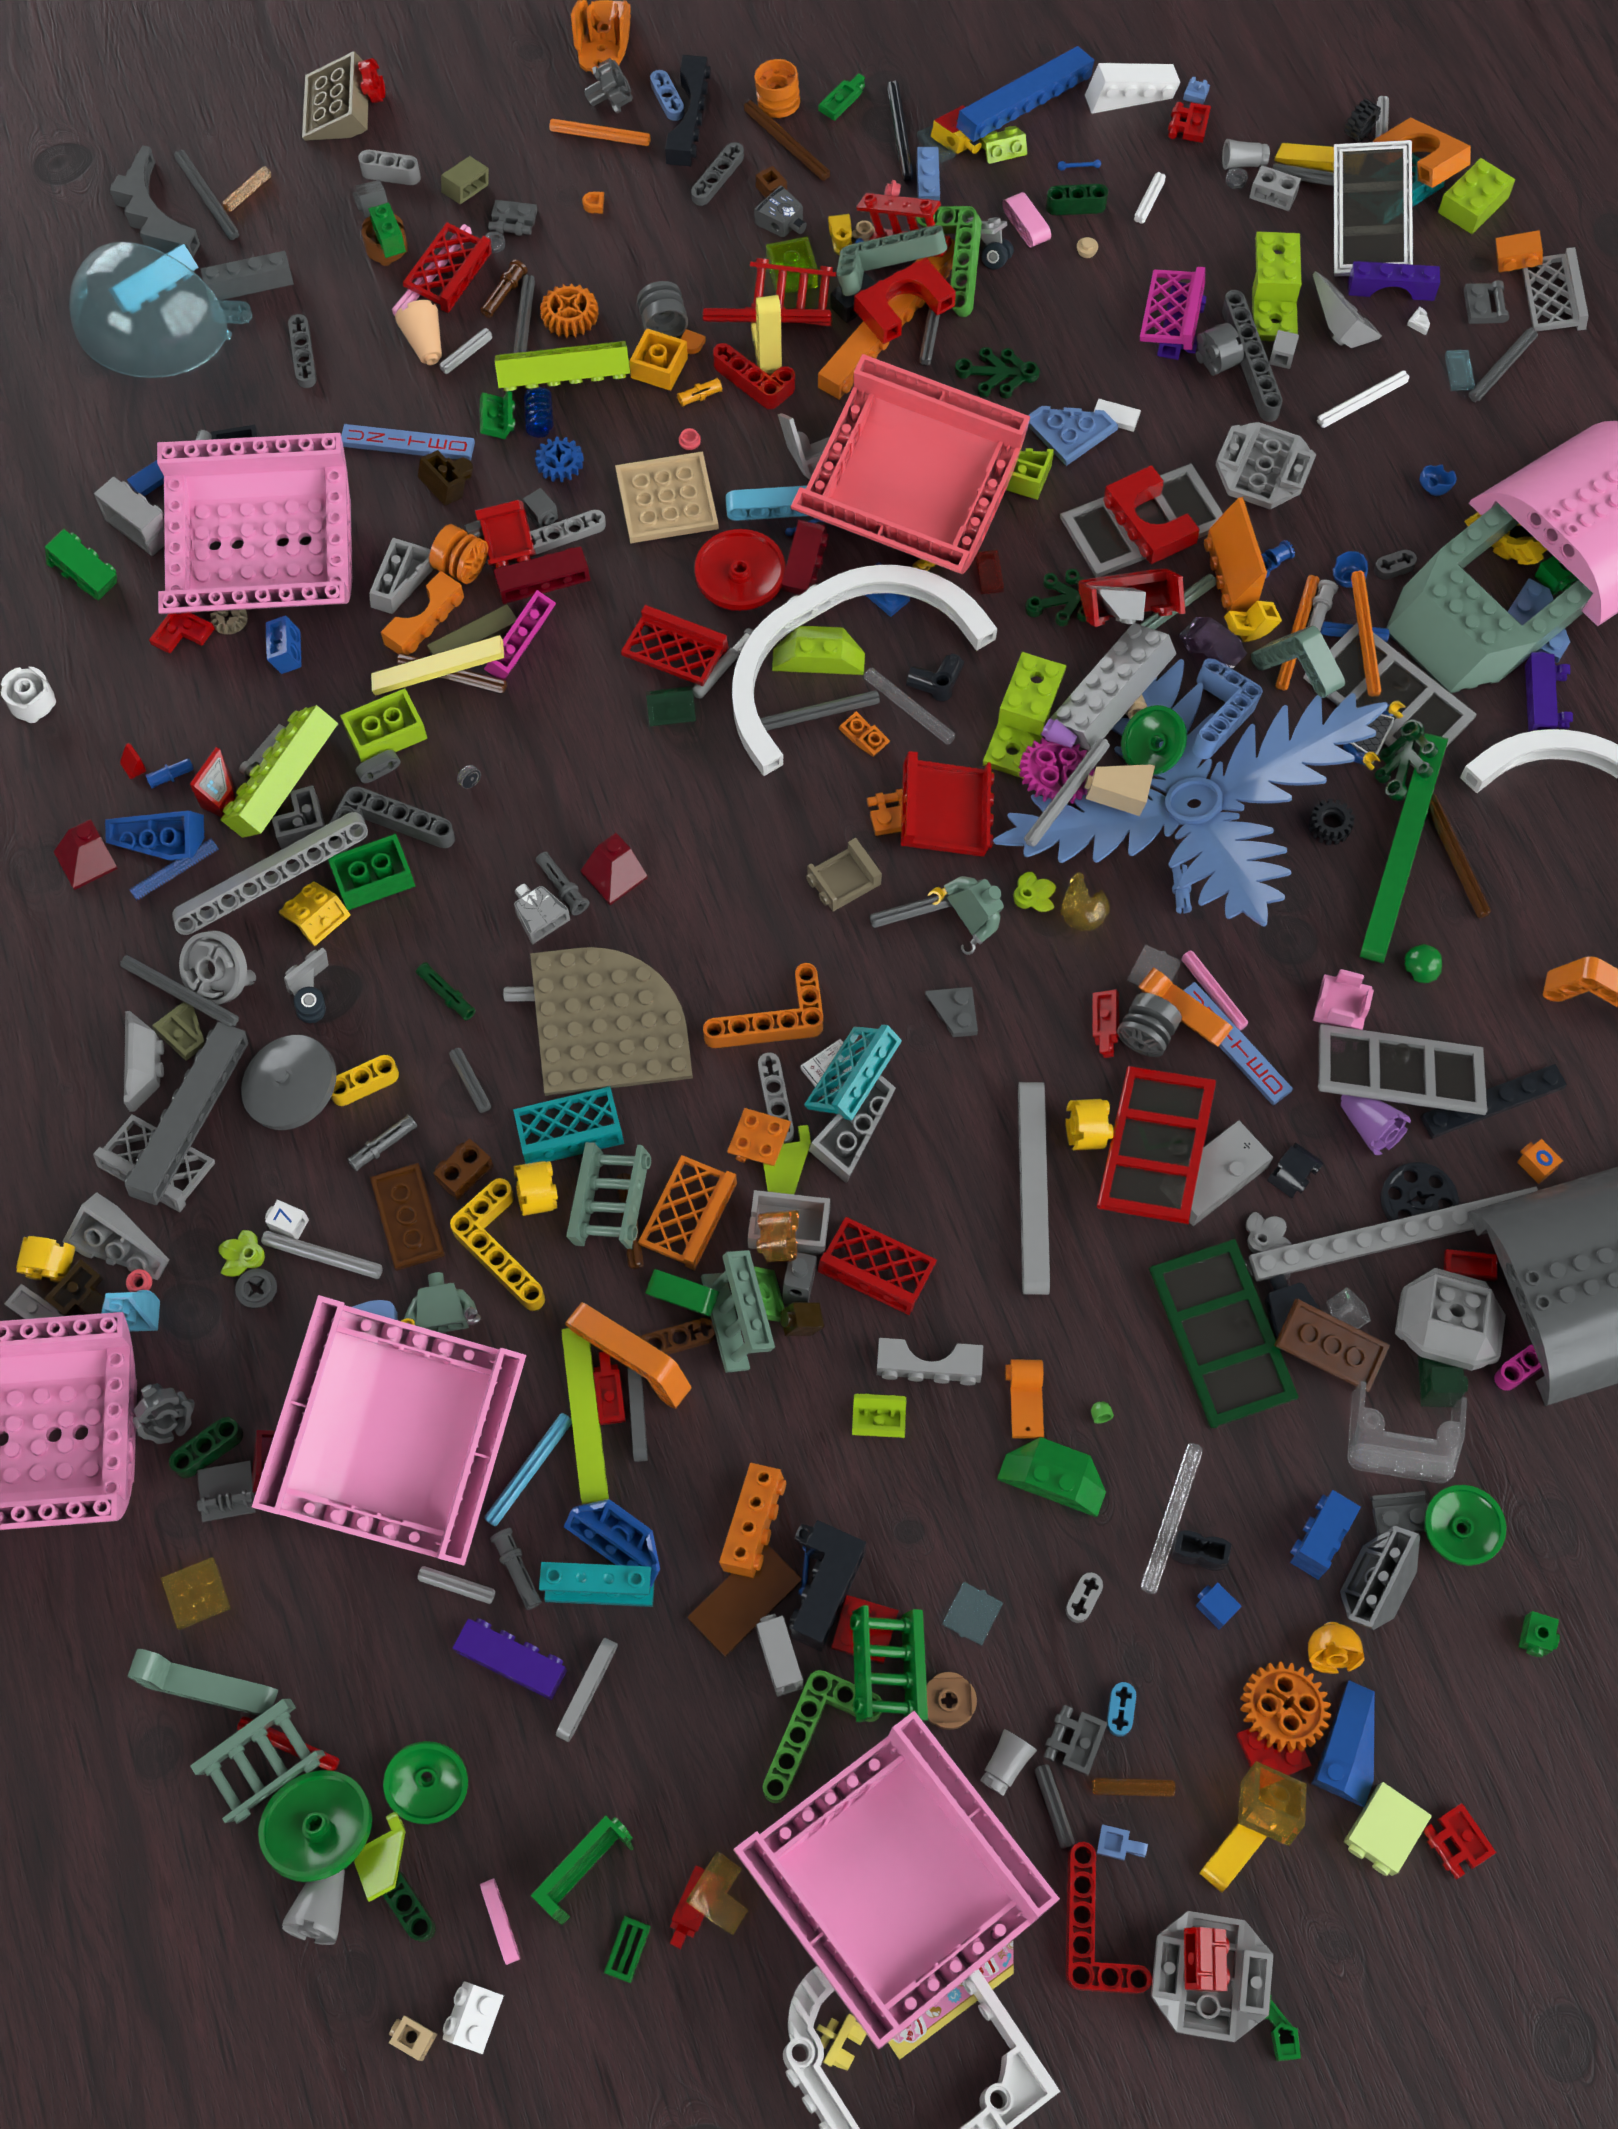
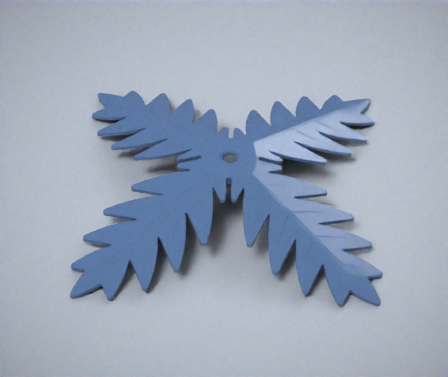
[993,659,1388,926]

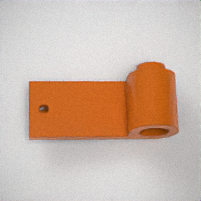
[1005,1359,1044,1439]

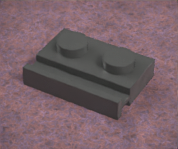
[1370,1491,1428,1536]

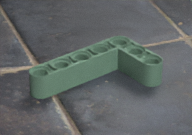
[836,225,948,296]
[1251,626,1345,698]
[128,1649,278,1716]

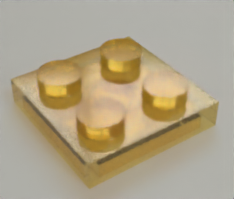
[161,1557,231,1630]

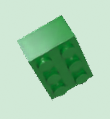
[328,834,416,910]

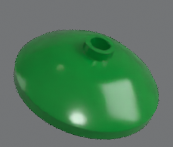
[1121,705,1187,776]
[1424,1485,1506,1566]
[383,1741,468,1824]

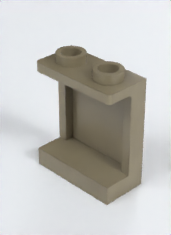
[806,838,882,911]

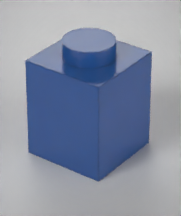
[1196,1583,1242,1630]

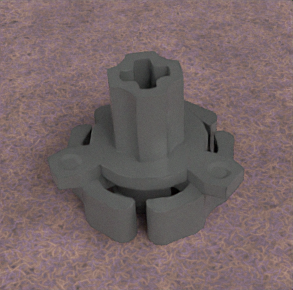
[584,58,633,113]
[132,1383,195,1444]

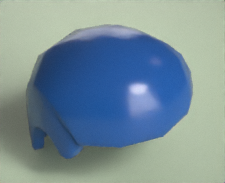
[1419,465,1457,496]
[1333,551,1368,588]

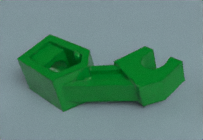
[1265,1995,1301,2061]

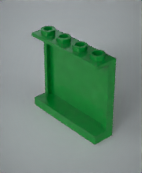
[531,1815,634,1925]

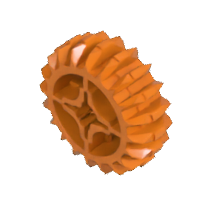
[540,283,599,338]

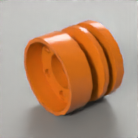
[754,59,800,118]
[429,524,488,584]

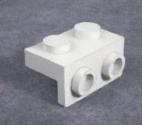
[443,1981,503,2054]

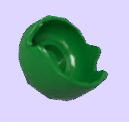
[1404,944,1442,983]

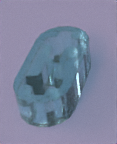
[210,300,252,324]

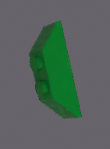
[997,1437,1106,1517]

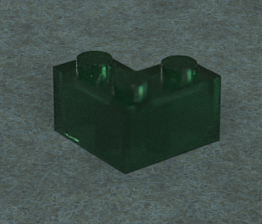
[1417,1355,1468,1407]

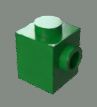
[1519,1611,1560,1657]

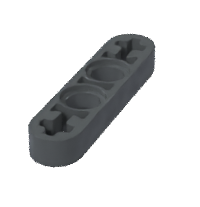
[691,142,744,206]
[288,314,317,388]
[628,1367,648,1462]

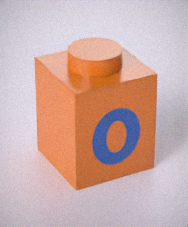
[1517,1139,1563,1184]

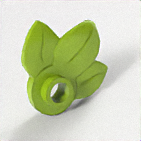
[1013,872,1056,912]
[218,1230,265,1277]

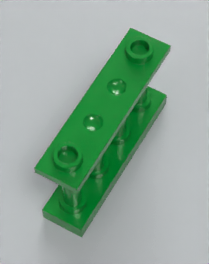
[850,1605,928,1722]

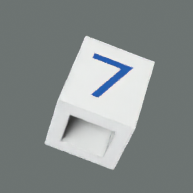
[265,1200,309,1240]

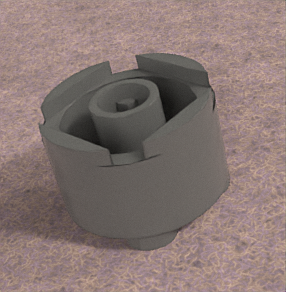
[1196,323,1244,376]

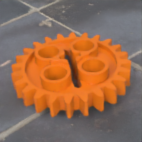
[1240,1662,1331,1753]

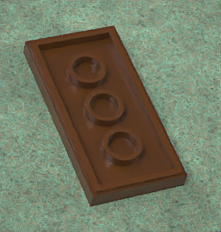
[370,1163,445,1271]
[1274,1299,1390,1392]
[687,1545,802,1657]

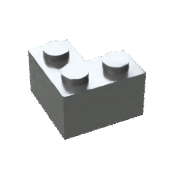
[272,785,325,850]

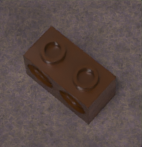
[433,1138,494,1201]

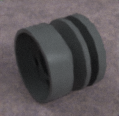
[637,281,688,337]
[1117,993,1182,1057]

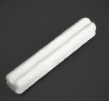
[1134,172,1166,224]

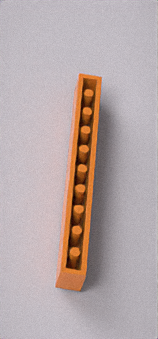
[818,235,955,400]

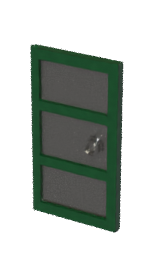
[1148,1239,1299,1429]

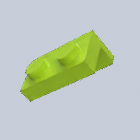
[979,126,1027,164]
[852,1394,906,1438]

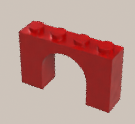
[854,257,956,345]
[1103,465,1200,564]

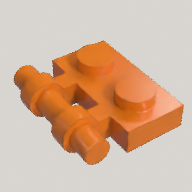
[867,789,902,836]

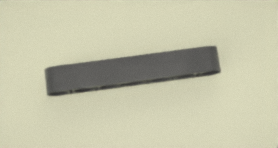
[1222,290,1283,422]

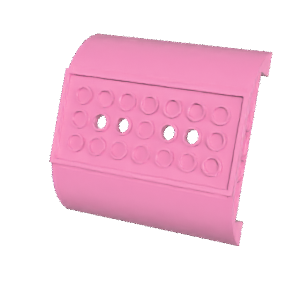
[157,433,353,614]
[0,1312,137,1530]

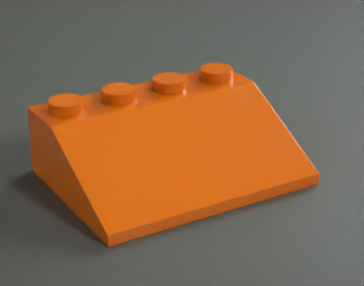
[1204,497,1267,612]

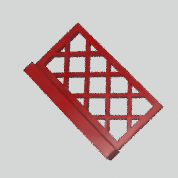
[403,222,492,313]
[621,605,729,686]
[818,1217,937,1316]

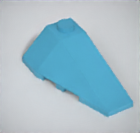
[101,1290,160,1332]

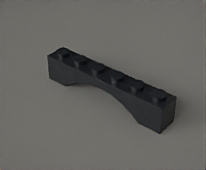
[665,55,711,167]

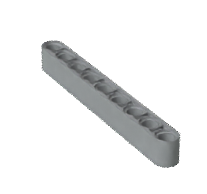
[172,812,368,935]
[1018,1082,1050,1295]

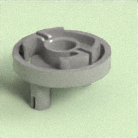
[179,931,256,1005]

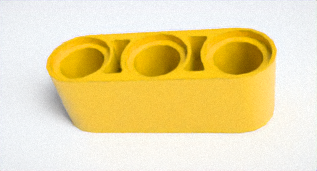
[331,1055,399,1106]
[1199,1810,1272,1893]

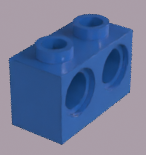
[266,615,302,674]

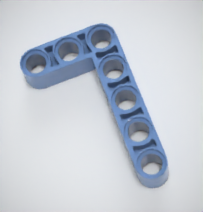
[1192,658,1263,759]

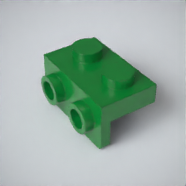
[480,391,515,439]

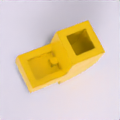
[1224,601,1282,642]

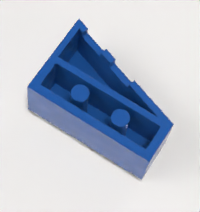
[1290,1490,1361,1580]

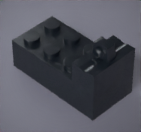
[789,1520,867,1652]

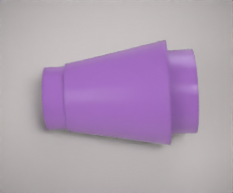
[1041,718,1078,748]

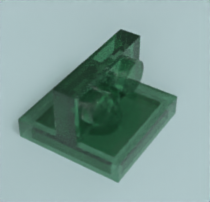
[645,686,696,726]

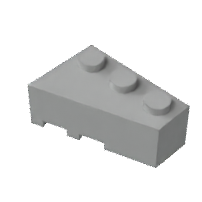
[369,538,434,614]

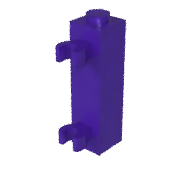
[1157,282,1207,360]
[1525,652,1573,732]

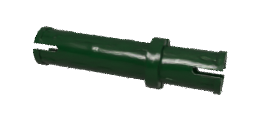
[416,962,476,1021]

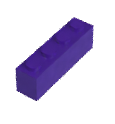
[453,1618,567,1701]

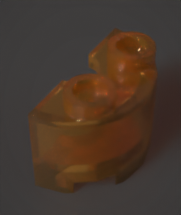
[756,1210,799,1262]

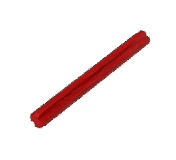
[702,308,831,323]

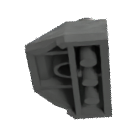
[1340,1526,1420,1630]

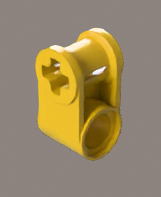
[828,214,852,255]

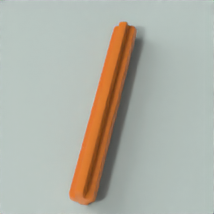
[549,118,651,146]

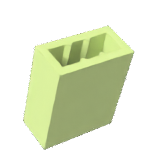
[1344,1782,1432,1876]

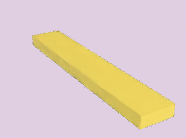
[371,635,504,696]

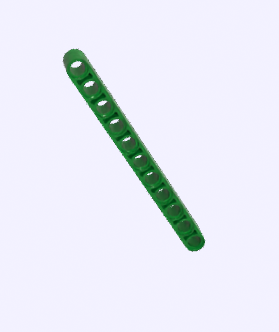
[1360,733,1448,964]

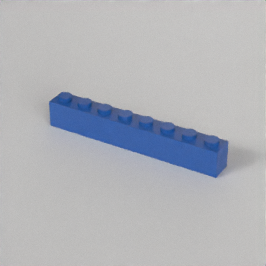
[956,46,1095,142]

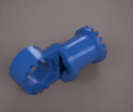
[1261,540,1295,578]

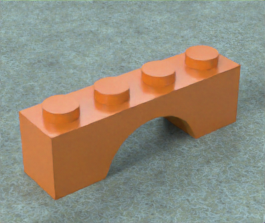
[381,571,464,655]

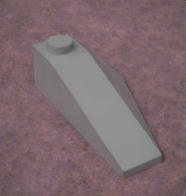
[1313,271,1382,348]
[62,1193,169,1280]

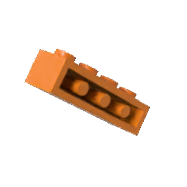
[719,1463,786,1578]

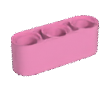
[1002,192,1051,247]

